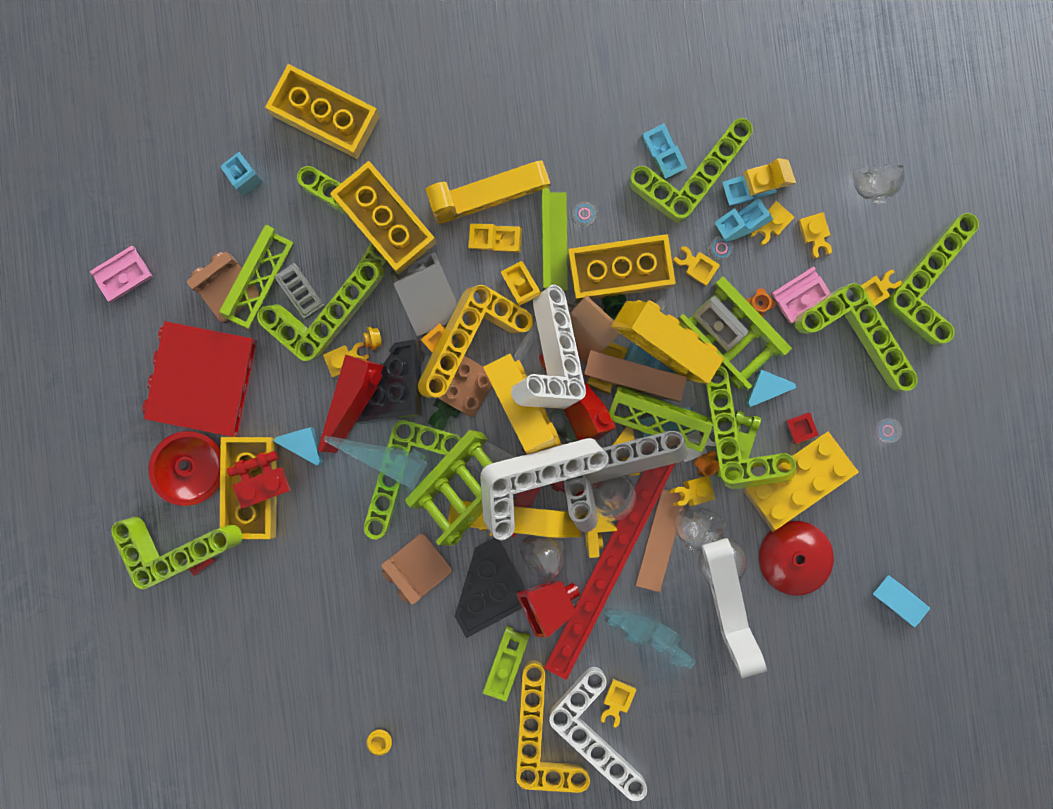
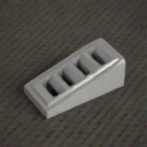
[274,263,325,320]

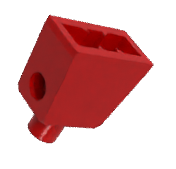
[516,581,580,638]

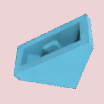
[220,152,263,196]
[744,370,796,408]
[274,427,324,466]

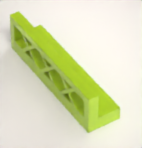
[542,188,568,292]
[219,224,294,330]
[609,385,713,452]

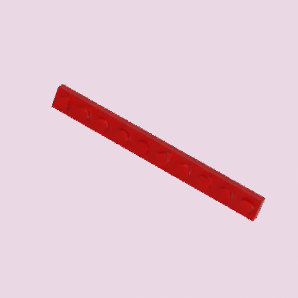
[544,451,676,680]

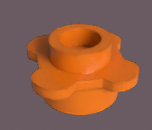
[746,288,775,317]
[694,451,720,476]

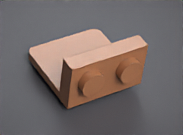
[186,251,260,323]
[429,355,492,417]
[381,534,452,605]

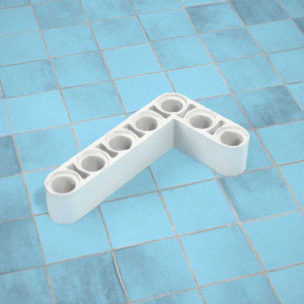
[511,285,586,409]
[480,438,609,540]
[702,538,767,679]
[549,667,647,801]

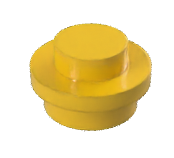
[363,326,382,351]
[367,729,392,756]

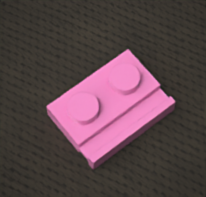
[89,246,153,303]
[770,267,831,324]

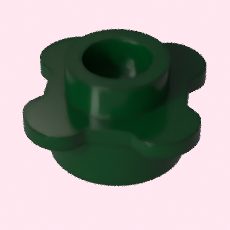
[602,294,627,319]

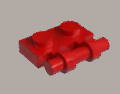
[227,450,291,509]

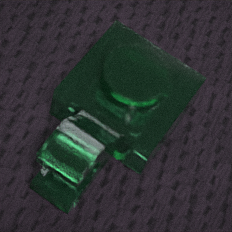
[428,399,460,430]

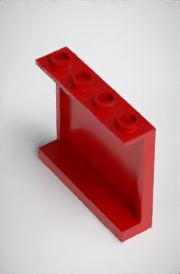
[142,321,258,437]

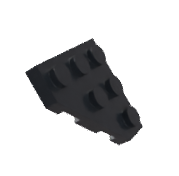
[355,339,422,424]
[455,537,526,638]

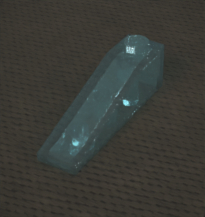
[323,436,428,490]

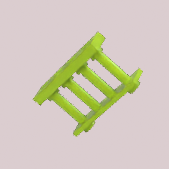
[678,276,792,391]
[404,430,493,546]

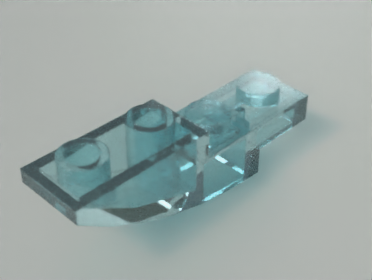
[603,608,696,670]

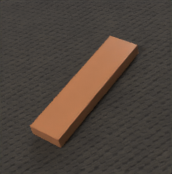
[583,350,687,402]
[635,490,684,592]

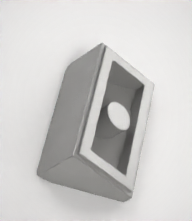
[693,296,749,352]

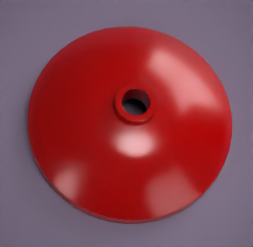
[148,431,221,506]
[758,521,834,596]

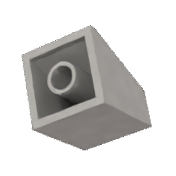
[390,252,457,337]

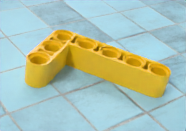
[425,161,551,224]
[418,285,533,398]
[448,500,583,538]
[516,660,590,793]

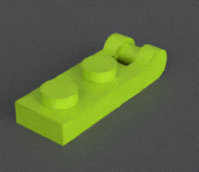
[715,410,761,481]
[483,626,530,702]

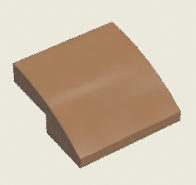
[569,295,620,364]

